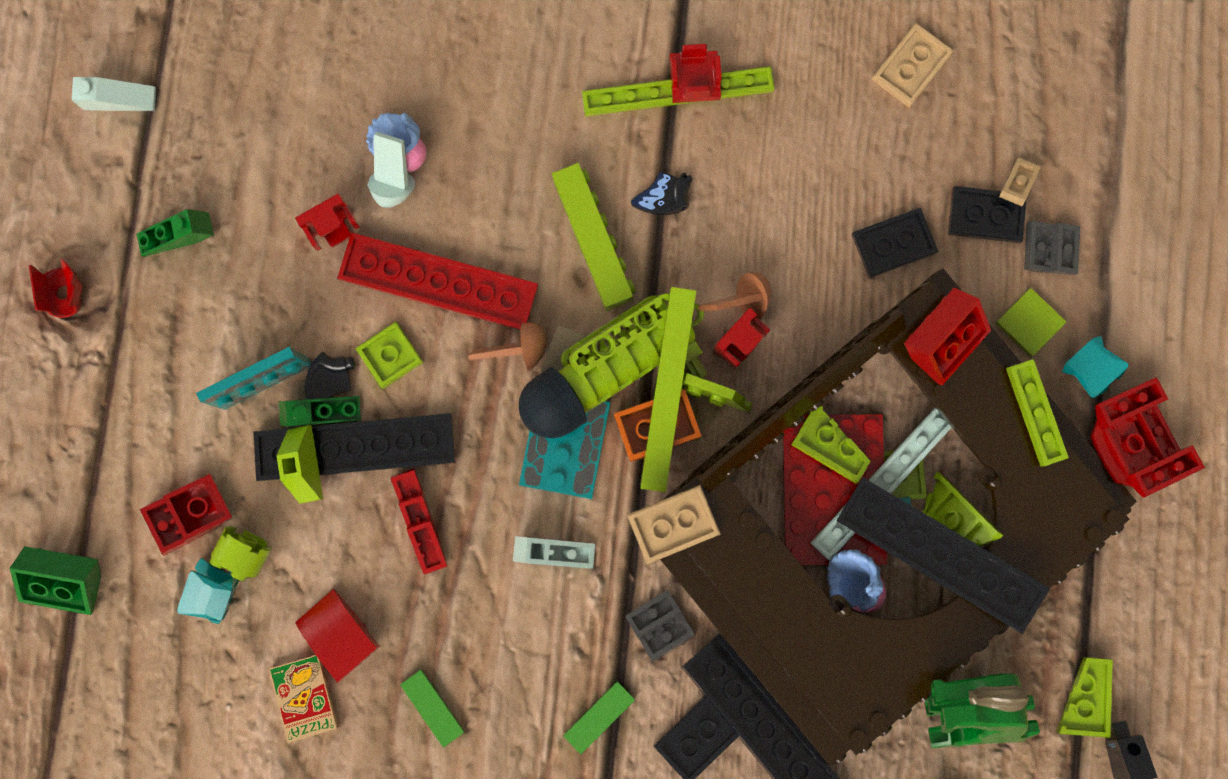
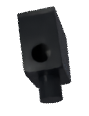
[1105,720,1158,779]

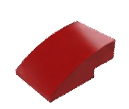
[139,474,232,556]
[295,589,380,683]

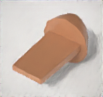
[698,272,772,320]
[468,322,547,371]

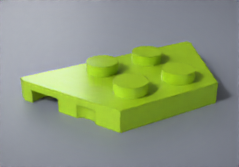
[682,373,753,413]
[922,472,1003,546]

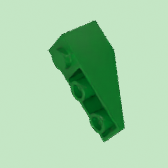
[136,209,214,257]
[278,396,361,426]

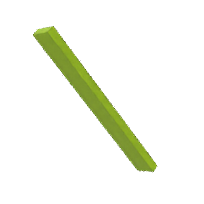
[582,66,774,117]
[640,287,696,492]

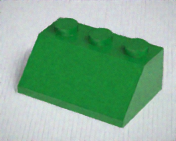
[9,546,101,615]

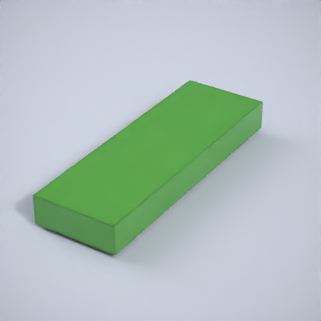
[400,669,465,748]
[563,681,635,754]

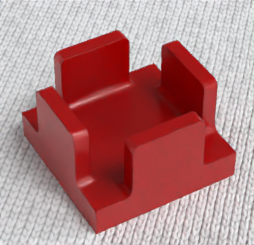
[669,44,722,103]
[295,194,360,251]
[713,308,770,370]

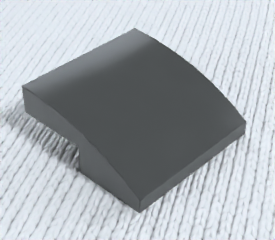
[1024,221,1080,275]
[625,590,695,662]

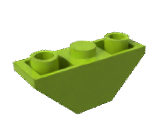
[277,425,323,504]

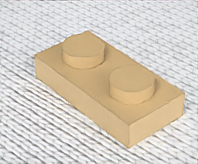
[999,158,1041,206]

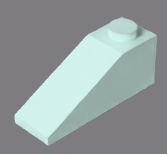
[72,77,156,111]
[513,536,595,569]

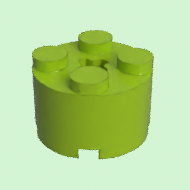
[209,526,272,581]

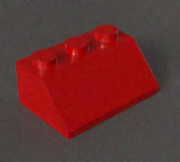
[904,288,991,386]

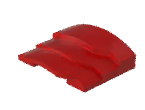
[1090,377,1205,498]

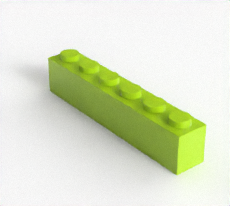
[551,163,636,311]

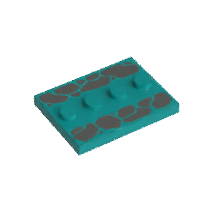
[196,347,312,410]
[519,401,610,499]

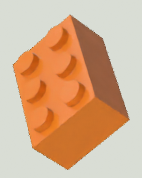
[614,389,702,463]

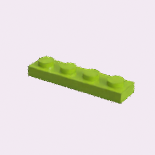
[1006,359,1069,466]

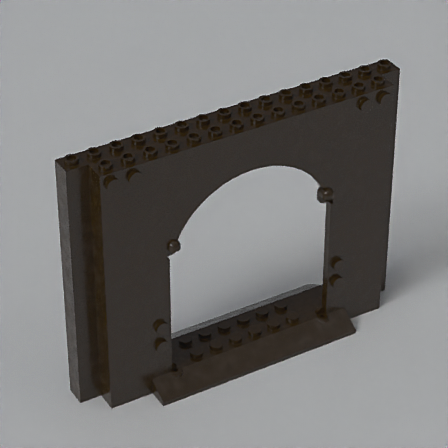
[660,268,1137,766]

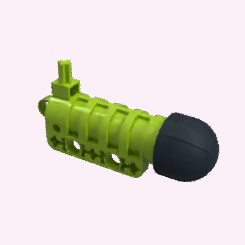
[519,294,708,438]

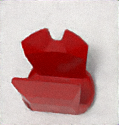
[29,259,83,318]

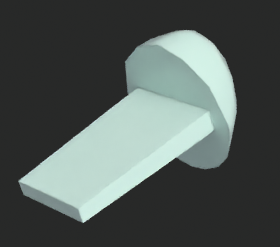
[367,132,415,208]

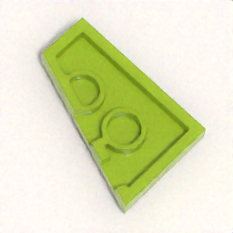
[791,406,870,484]
[1056,657,1113,738]

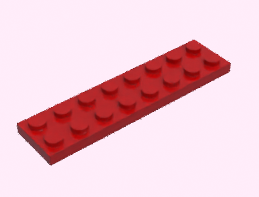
[337,232,539,330]

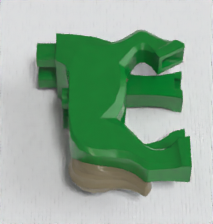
[924,673,1040,749]

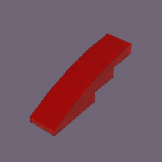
[390,468,448,575]

